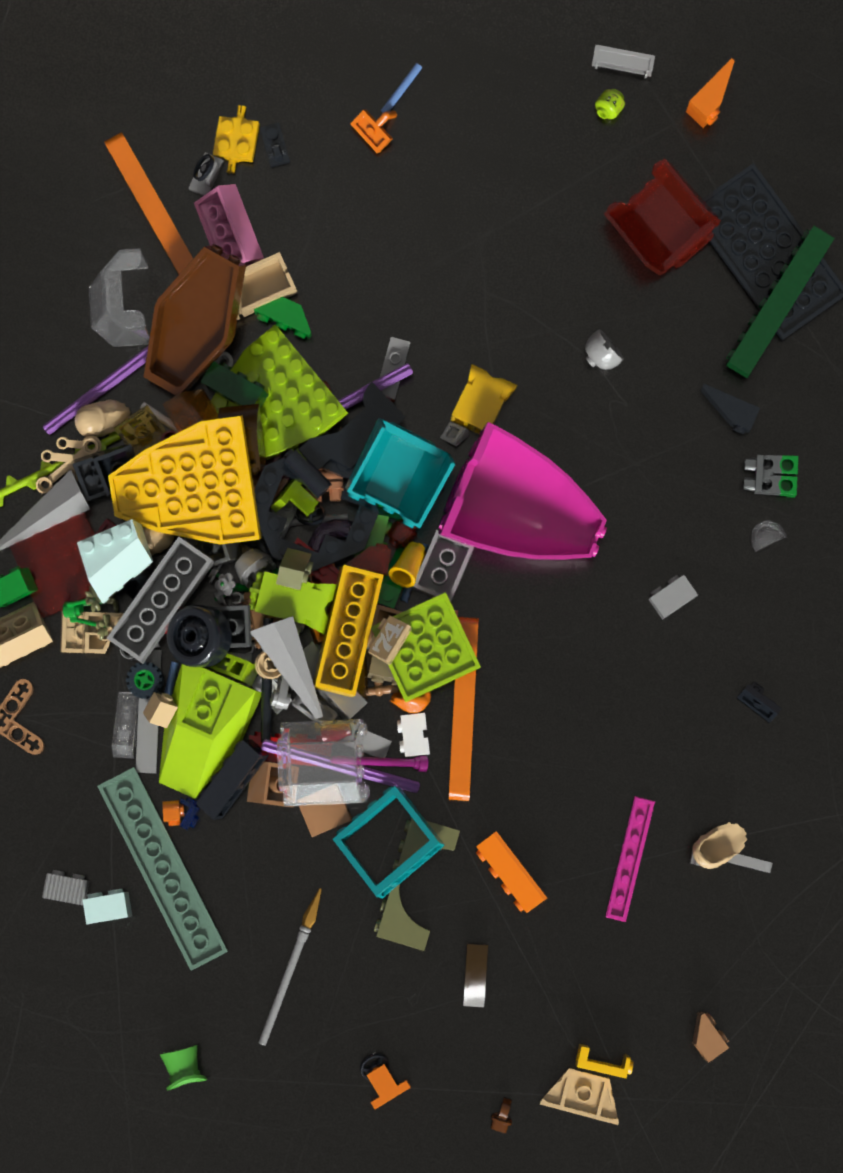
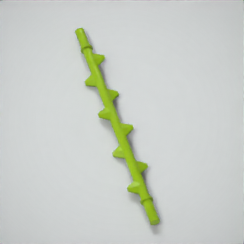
[0,420,149,507]

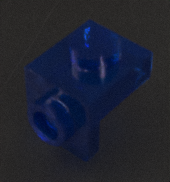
[179,797,201,830]

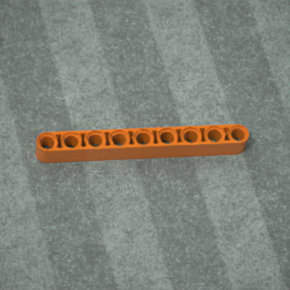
[104,132,193,275]
[449,617,479,801]

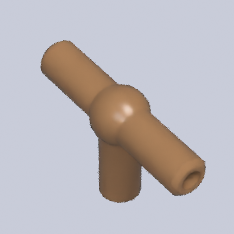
[368,682,400,696]

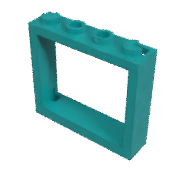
[333,786,445,899]

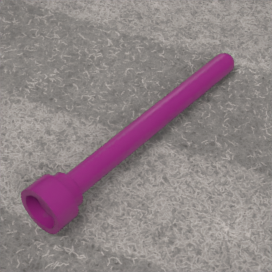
[330,755,428,772]

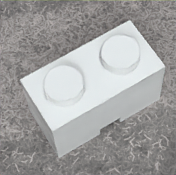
[397,713,430,757]

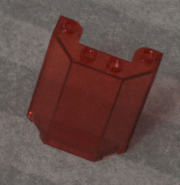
[604,158,721,275]

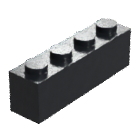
[196,739,269,820]

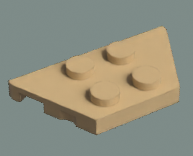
[540,1068,619,1125]

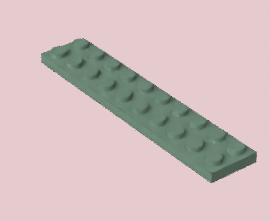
[97,767,228,971]

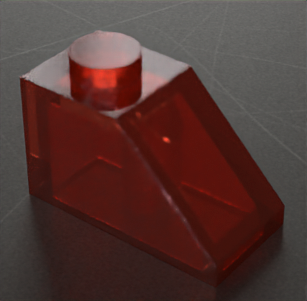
[347,543,392,576]

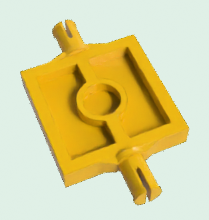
[213,105,260,174]

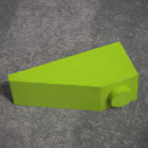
[205,653,258,687]

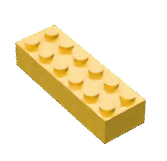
[313,565,384,697]

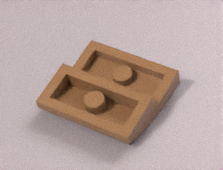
[296,782,352,837]

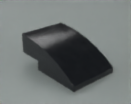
[72,444,135,501]

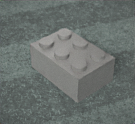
[412,530,474,602]

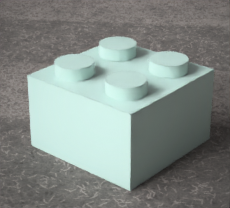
[83,889,132,925]

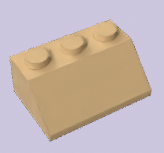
[0,601,53,667]

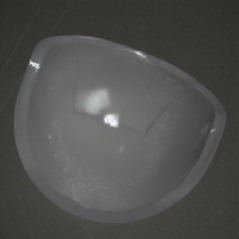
[751,520,787,552]

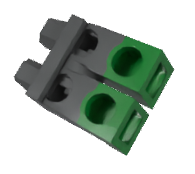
[743,455,798,498]

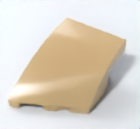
[60,611,124,654]

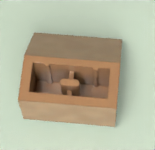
[692,1011,729,1063]

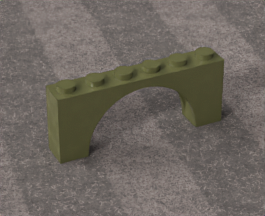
[374,818,460,951]

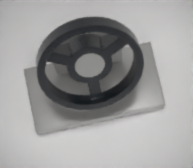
[189,152,224,196]

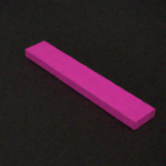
[605,796,655,922]

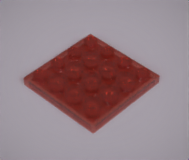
[10,512,94,618]

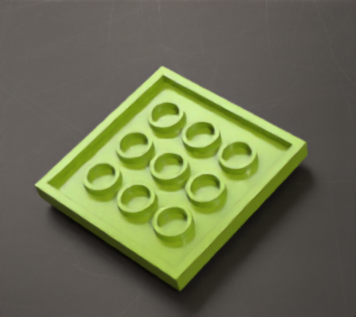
[371,592,481,703]

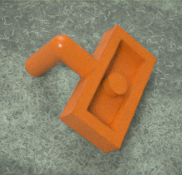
[350,109,397,153]

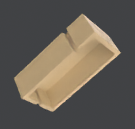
[237,252,297,320]

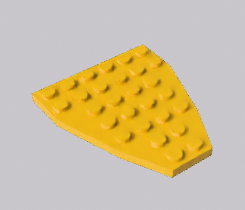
[108,415,261,545]

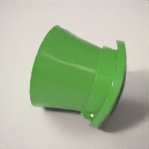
[160,1045,207,1091]

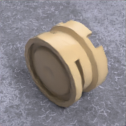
[254,651,281,679]

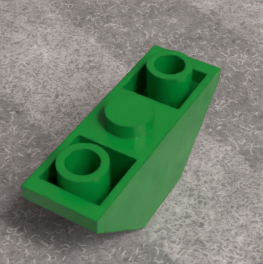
[254,297,312,339]

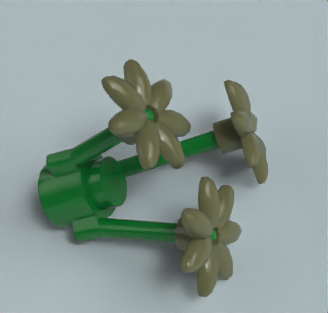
[63,586,119,640]

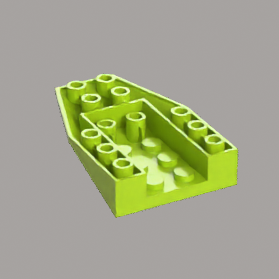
[159,664,262,799]

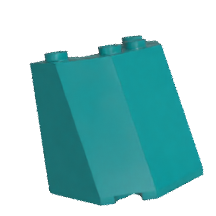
[345,418,455,528]

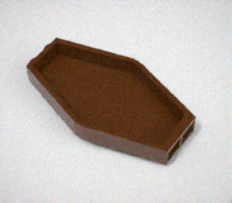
[144,244,246,397]

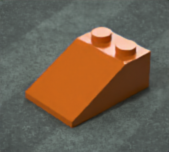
[686,58,734,128]

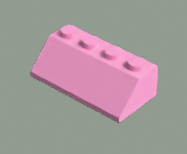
[194,184,264,267]

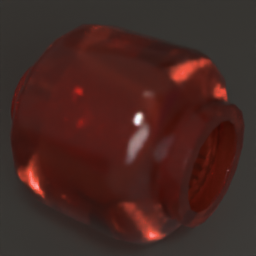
[387,519,417,549]

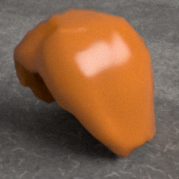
[390,692,431,714]

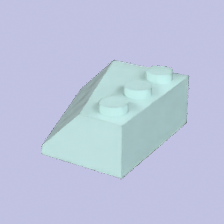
[77,519,153,604]

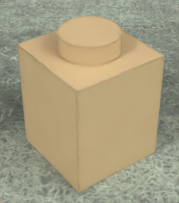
[143,692,178,728]

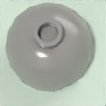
[585,329,624,370]

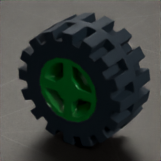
[126,662,164,699]

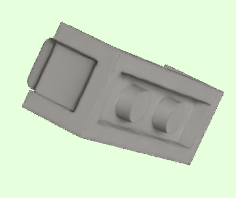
[592,45,655,78]

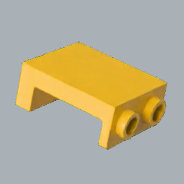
[575,1044,634,1079]

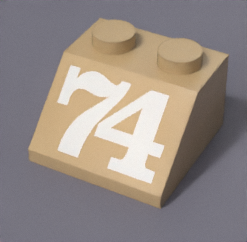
[367,616,411,665]

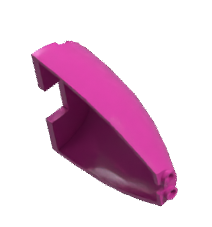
[438,422,607,560]

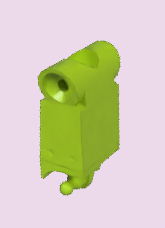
[249,572,338,635]

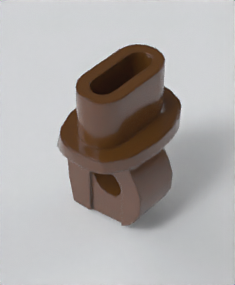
[490,1098,512,1133]

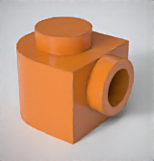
[162,800,185,826]

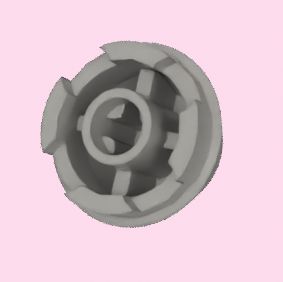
[235,548,276,589]

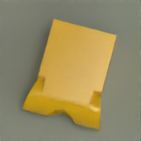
[451,364,518,434]

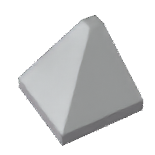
[440,421,471,446]

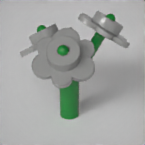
[208,564,252,607]

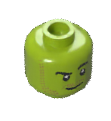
[595,89,625,119]

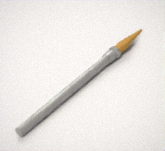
[258,888,321,1046]

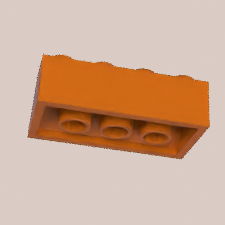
[475,831,547,913]

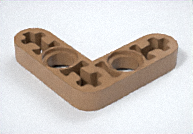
[0,679,45,755]

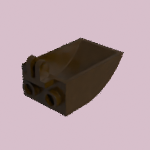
[218,404,266,475]

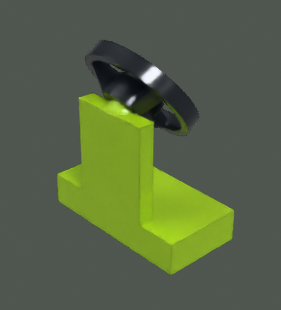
[270,479,325,526]

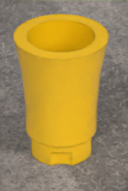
[389,541,426,588]

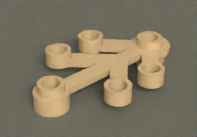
[36,436,102,493]

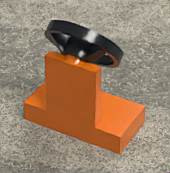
[360,1053,411,1109]

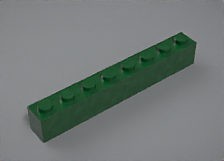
[726,226,835,378]

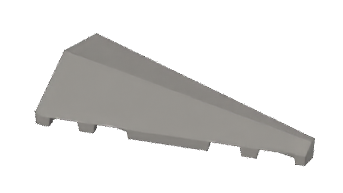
[0,470,90,550]
[250,616,323,719]

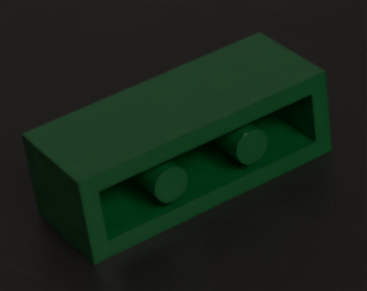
[201,361,269,409]

